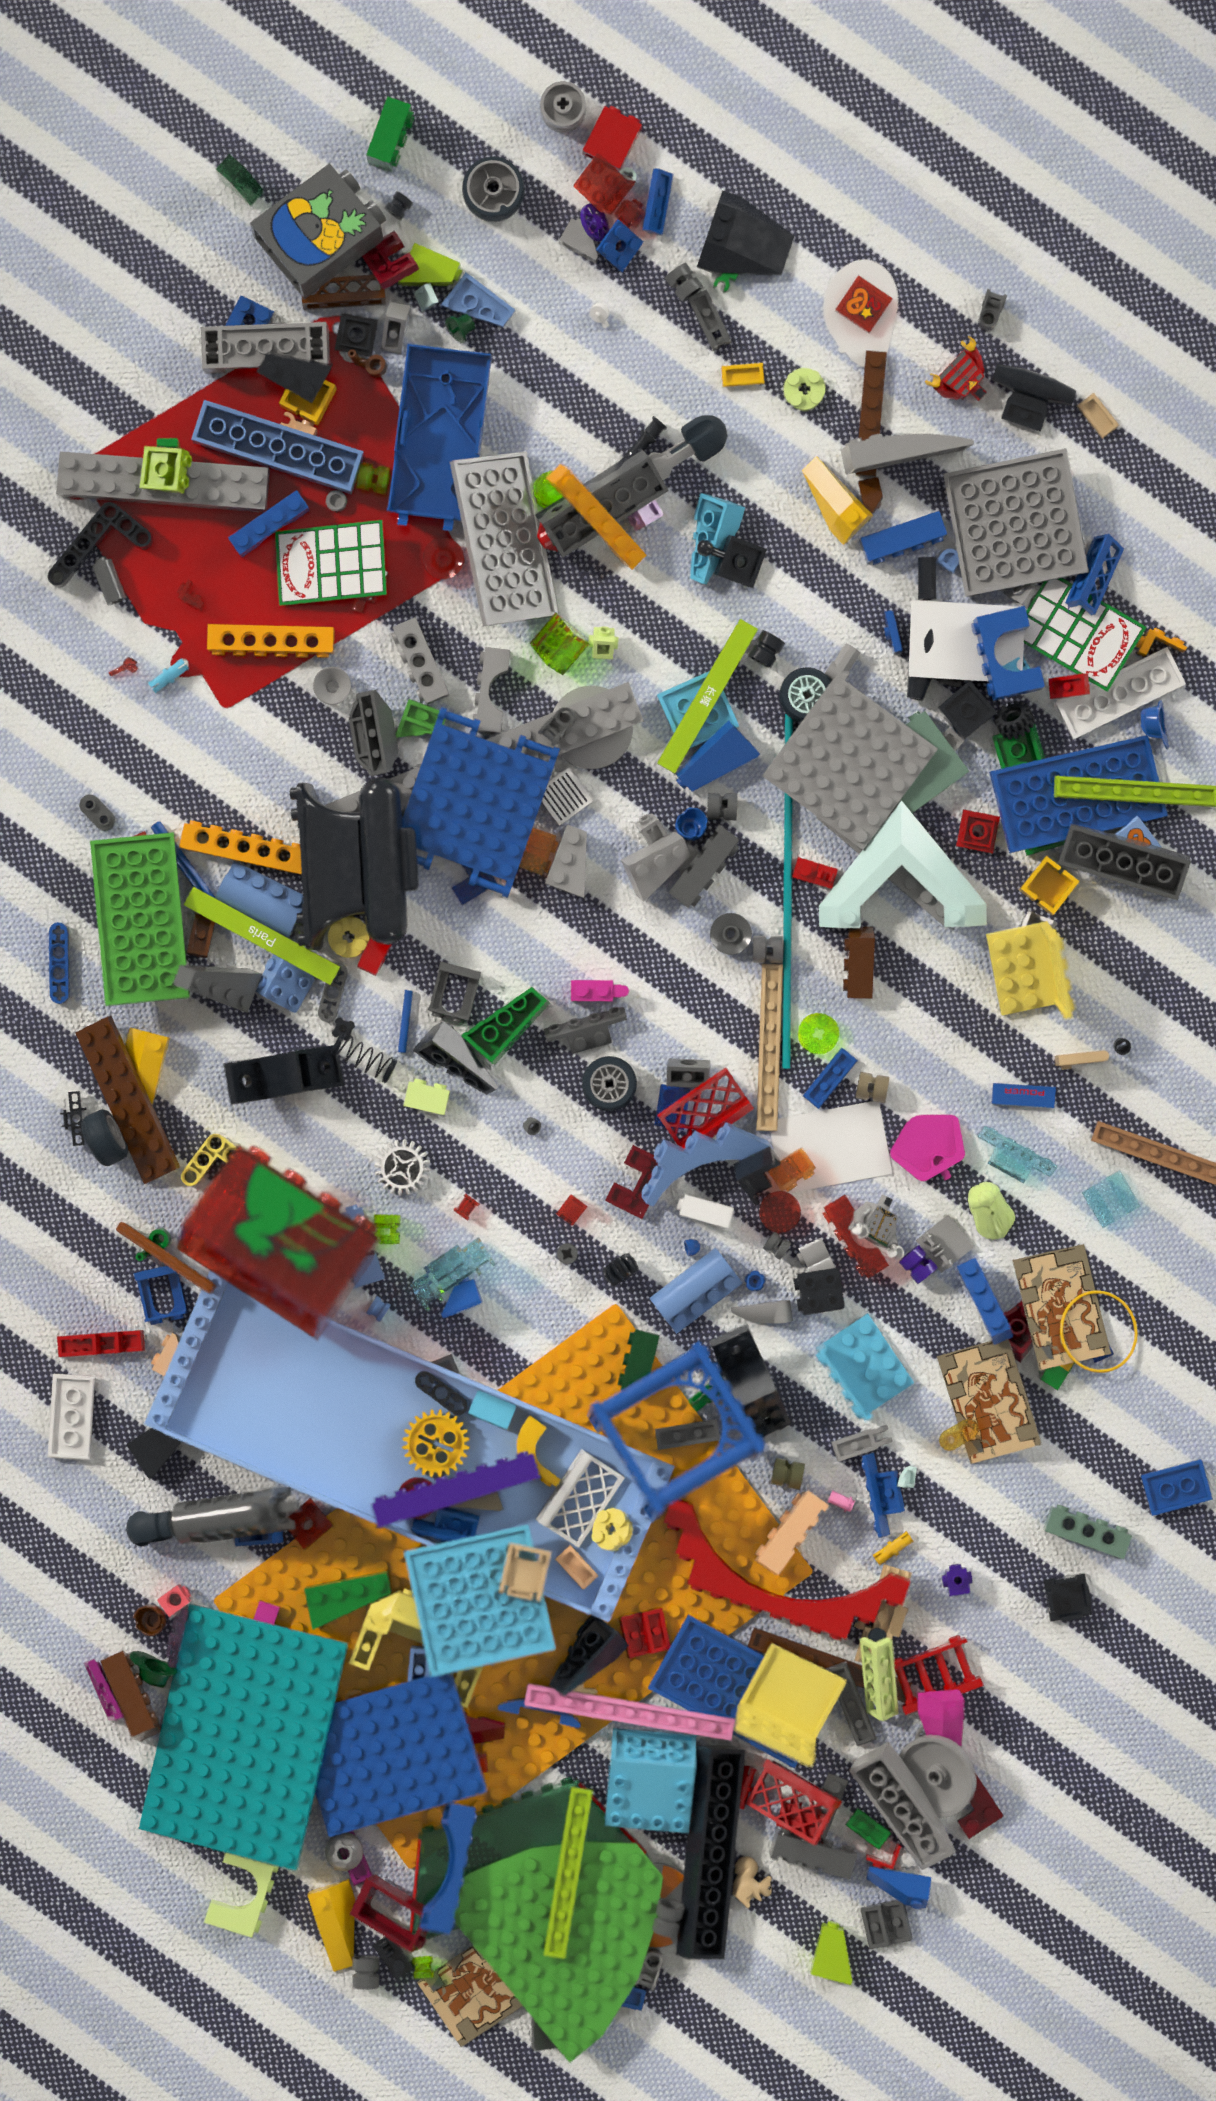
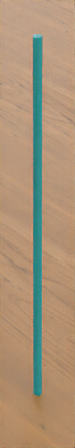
[782,714,793,1069]

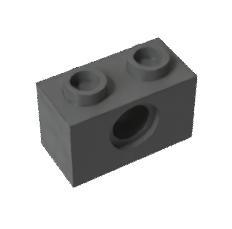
[667,1058,710,1087]

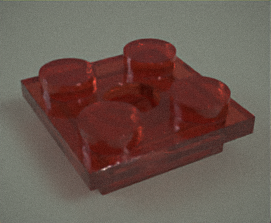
[287,1498,333,1550]

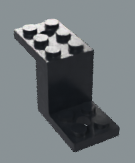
[223,1045,344,1105]
[709,1324,791,1438]

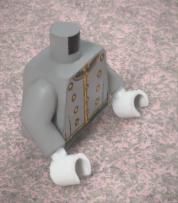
[848,1195,905,1260]

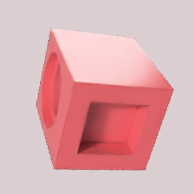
[157,1584,191,1617]

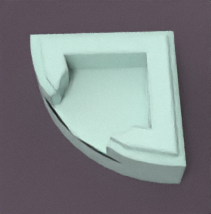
[897,1466,917,1488]

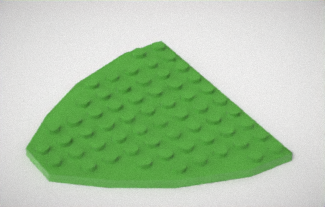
[453,1841,663,2063]

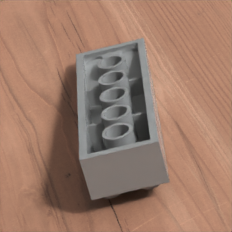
[840,434,974,475]
[850,1742,956,1870]

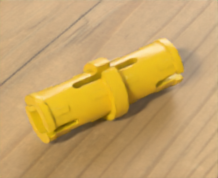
[873,1531,914,1566]

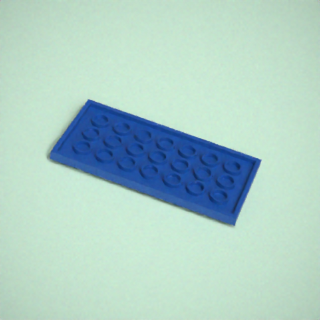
[989,735,1168,854]
[648,1614,798,1768]

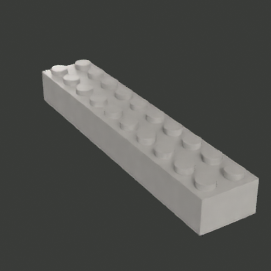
[56,451,270,512]

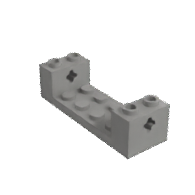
[201,322,330,374]

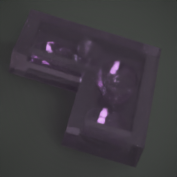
[166,1609,189,1668]

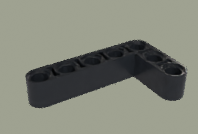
[48,502,153,588]

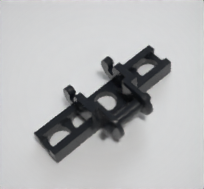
[60,1091,87,1146]

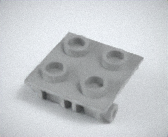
[916,1214,974,1273]

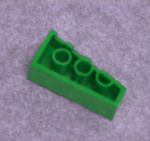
[461,987,550,1065]
[304,1570,392,1630]

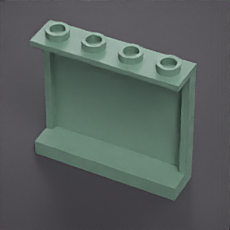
[893,711,969,813]

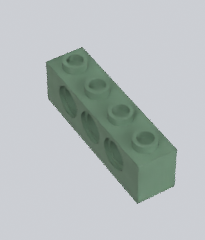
[1043,1504,1132,1559]

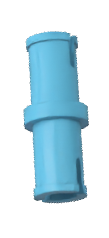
[148,658,189,693]

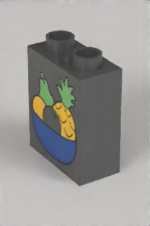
[250,163,386,299]

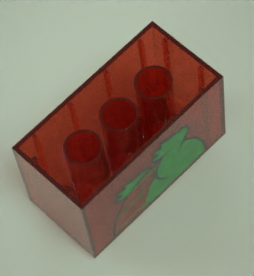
[177,1145,380,1341]

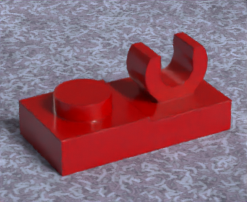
[1048,674,1090,699]
[792,857,838,889]

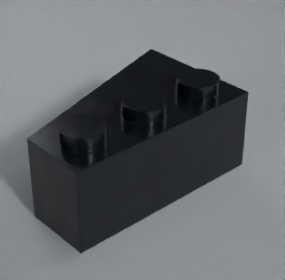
[257,352,334,403]

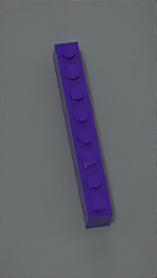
[371,1451,540,1528]

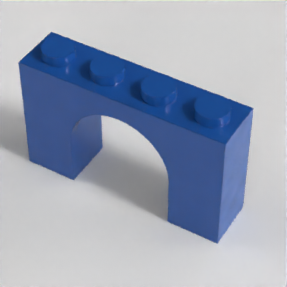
[971,606,1045,701]

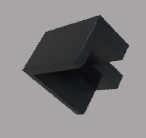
[733,1146,781,1206]

